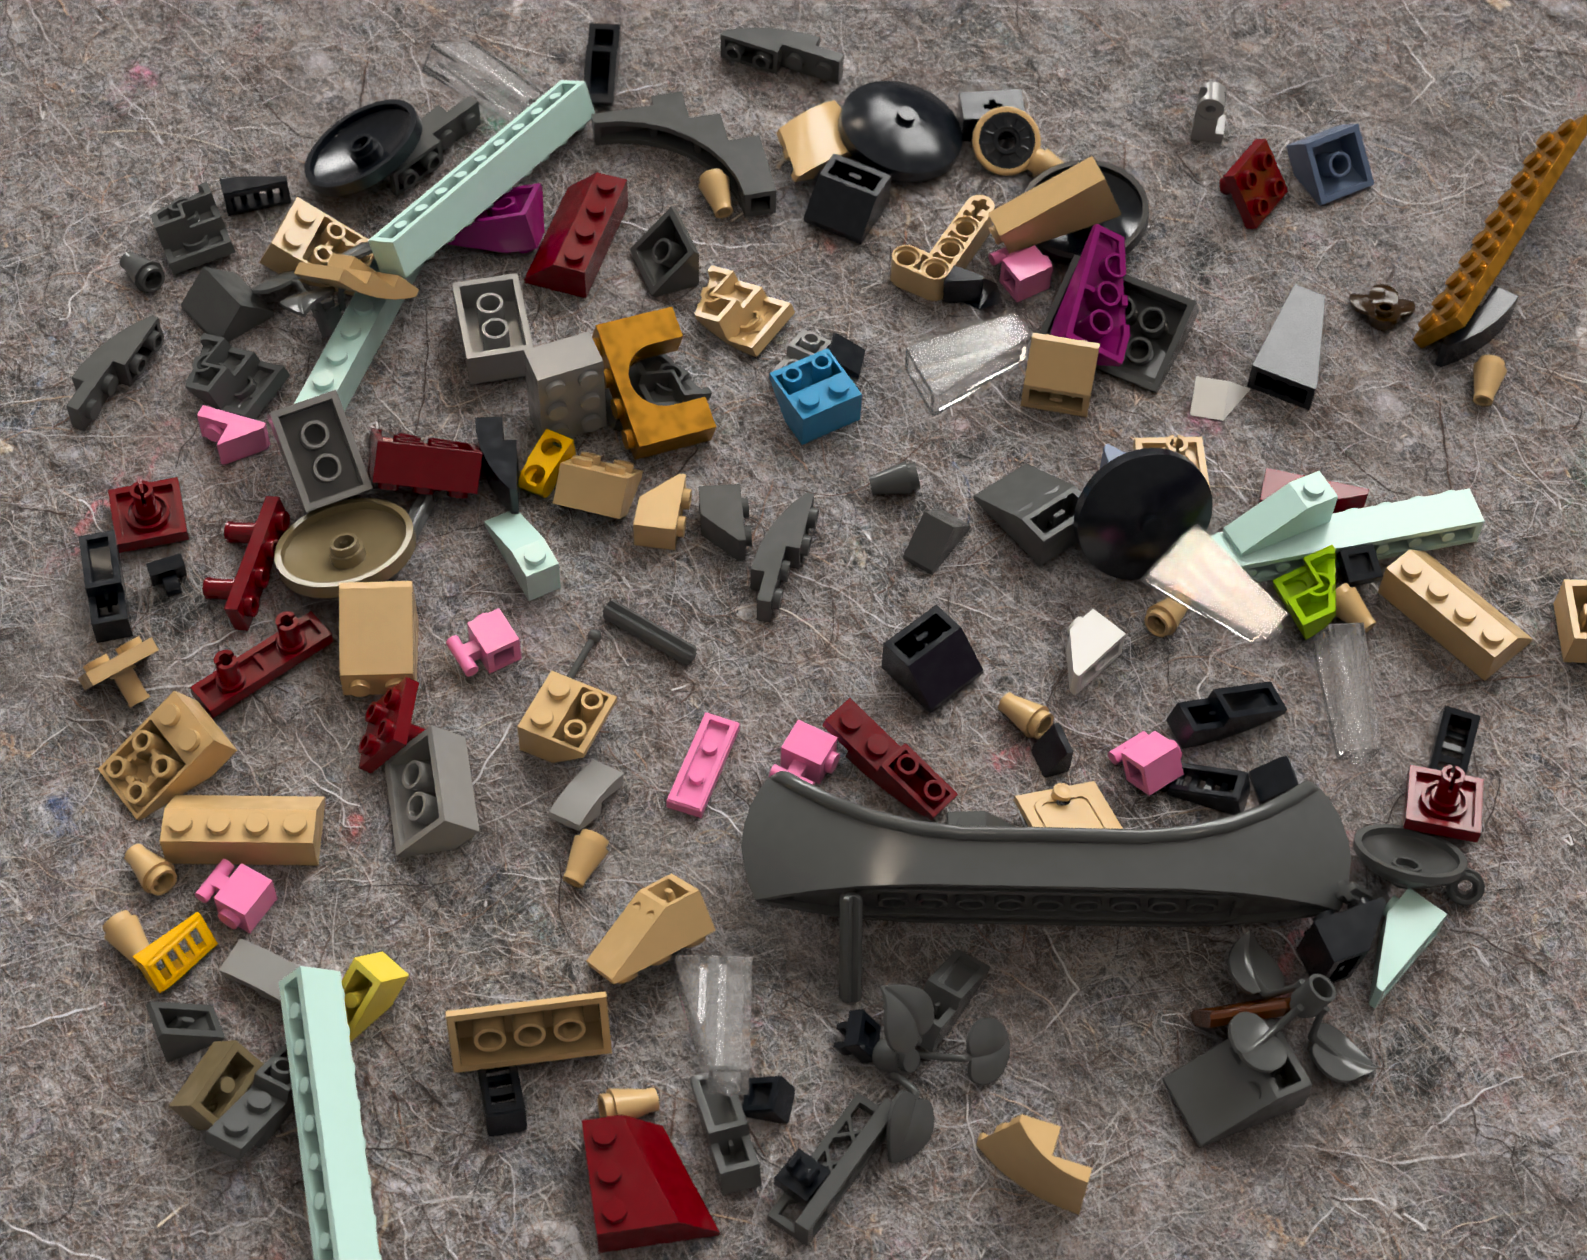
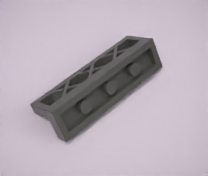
[767,1092,892,1247]

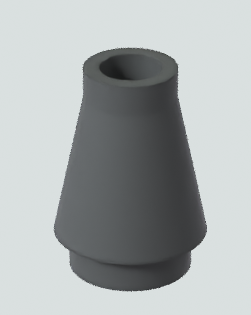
[120,251,165,292]
[869,460,921,496]

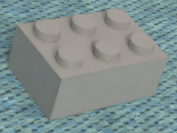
[452,273,534,385]
[524,331,607,438]
[267,390,373,514]

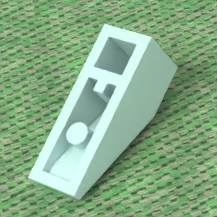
[1223,471,1338,557]
[484,511,561,601]
[1369,888,1447,1009]

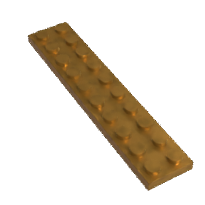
[1413,114,1587,349]

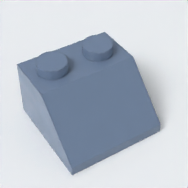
[1286,124,1374,205]

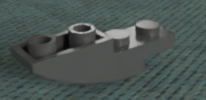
[721,27,844,84]
[390,95,481,196]
[66,315,164,431]
[750,492,819,623]
[205,1043,295,1161]

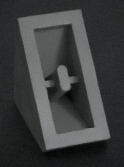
[903,509,970,575]
[146,1001,225,1063]

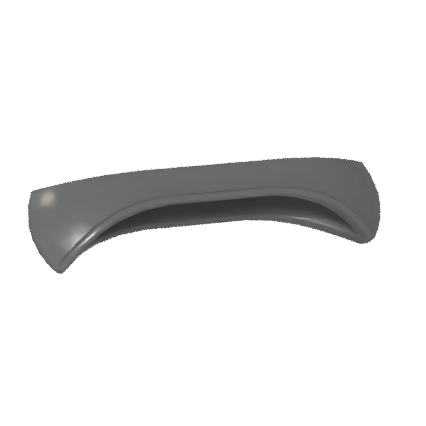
[741,771,1351,927]

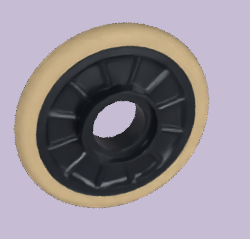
[972,106,1041,176]

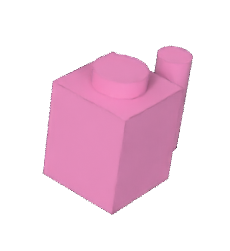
[988,245,1053,303]
[446,608,521,677]
[769,720,840,786]
[1108,731,1184,796]
[195,859,277,933]

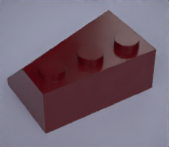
[368,428,482,498]
[582,1115,720,1253]

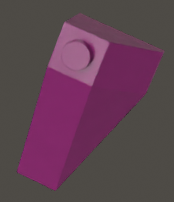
[446,183,545,253]
[1050,223,1130,366]

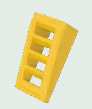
[132,912,218,994]

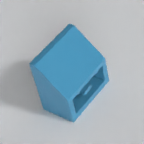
[769,348,862,445]

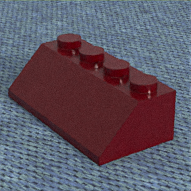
[524,172,628,298]

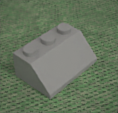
[384,725,480,857]

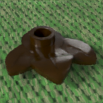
[1349,284,1415,331]

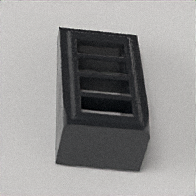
[219,176,291,216]
[1428,706,1481,775]
[1167,762,1251,815]
[477,1065,527,1137]

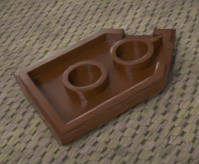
[1190,997,1291,1028]

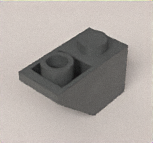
[699,484,752,561]

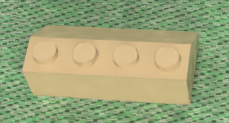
[1378,549,1532,681]
[160,795,326,866]
[445,991,612,1073]

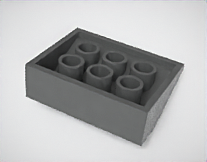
[1039,254,1199,393]

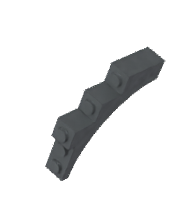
[592,91,776,217]

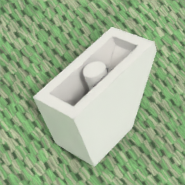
[1066,609,1126,696]

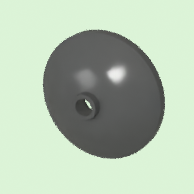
[1353,824,1467,889]

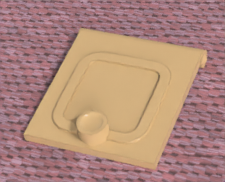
[1014,781,1123,829]

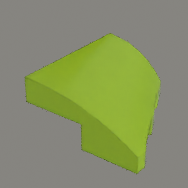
[1272,545,1336,640]

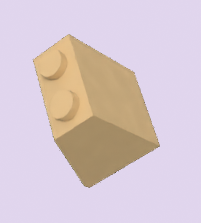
[339,581,419,697]

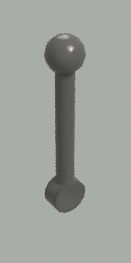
[567,629,601,679]

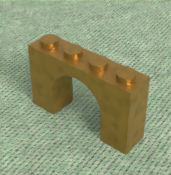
[592,307,716,460]

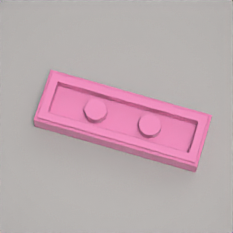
[666,712,740,818]

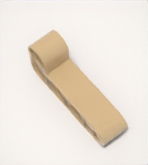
[890,195,995,301]

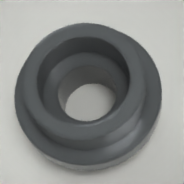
[1446,868,1485,905]

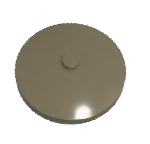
[274,498,416,598]

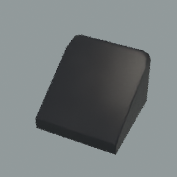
[943,265,984,303]
[829,333,865,378]
[1032,723,1073,778]
[1249,755,1299,805]
[742,1076,795,1124]

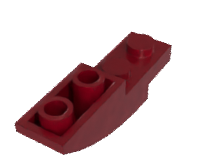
[822,698,958,820]

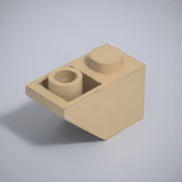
[633,474,692,550]

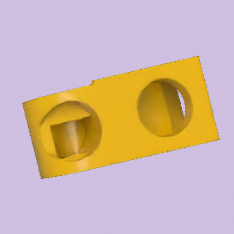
[519,428,576,498]

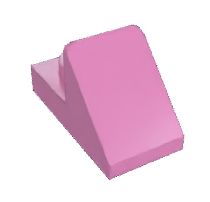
[197,405,270,465]

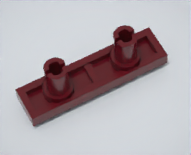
[202,496,290,631]
[190,611,333,719]

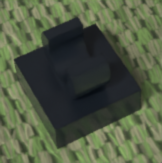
[1336,544,1383,587]
[146,553,187,597]
[834,1009,881,1063]
[774,1148,831,1207]

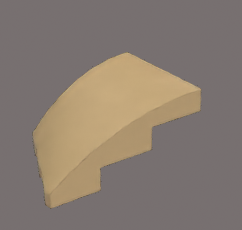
[776,100,853,182]
[294,253,419,300]
[695,265,795,357]
[976,1114,1092,1215]

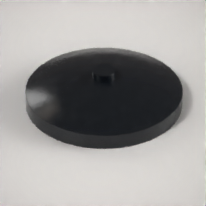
[838,81,963,182]
[304,99,423,197]
[1024,160,1149,266]
[1074,448,1212,580]

